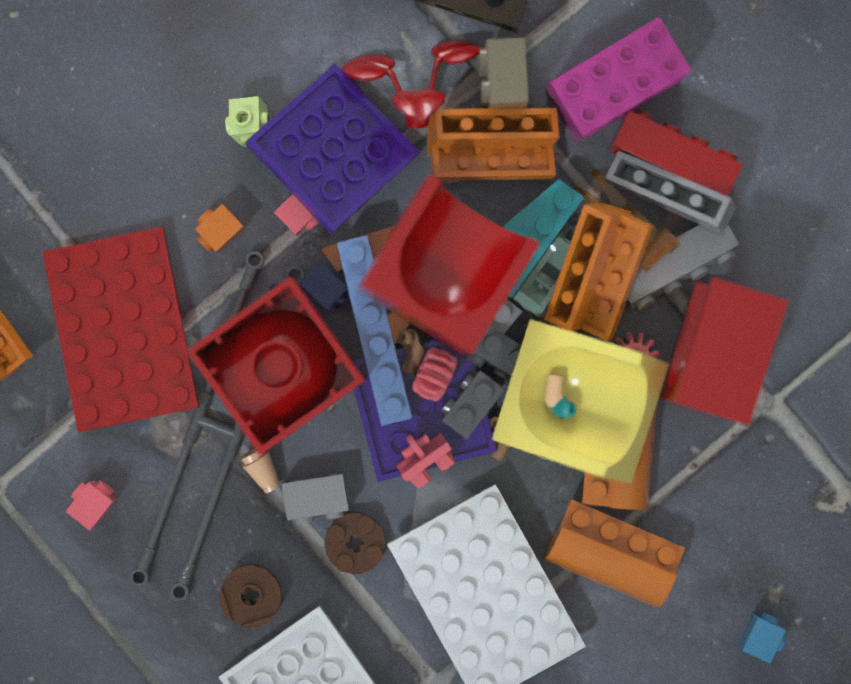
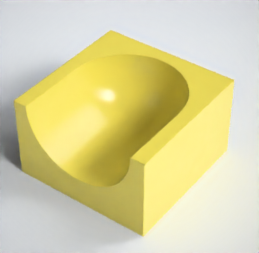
[492,319,669,483]

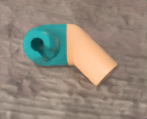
[545,374,576,419]

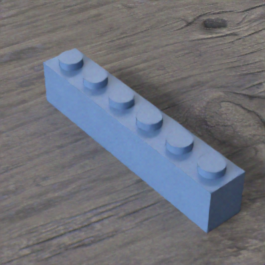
[337,236,412,426]

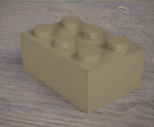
[478,38,528,109]

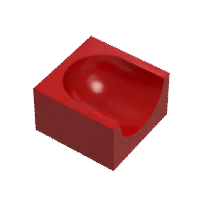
[356,174,540,355]
[186,277,368,455]
[659,278,788,426]

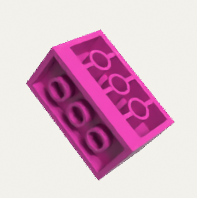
[545,17,692,145]

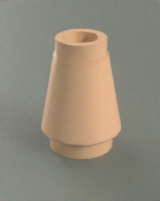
[241,448,281,493]

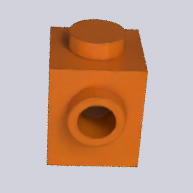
[195,204,246,253]

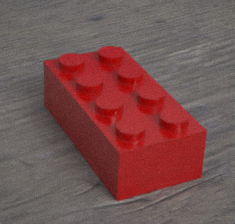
[607,109,743,197]

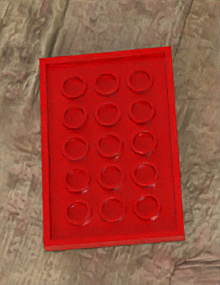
[42,227,200,433]

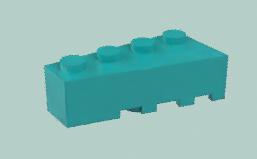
[503,179,584,299]

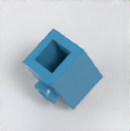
[737,612,786,664]

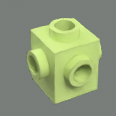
[225,96,272,147]

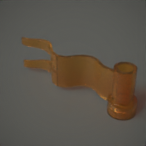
[573,169,681,272]

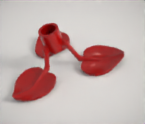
[341,39,484,129]

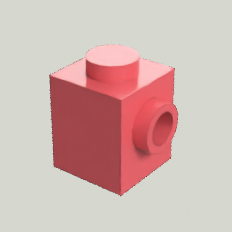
[274,194,319,236]
[65,480,117,531]

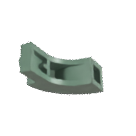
[513,223,575,317]

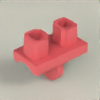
[396,432,455,489]

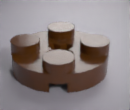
[324,512,386,574]
[219,564,282,628]

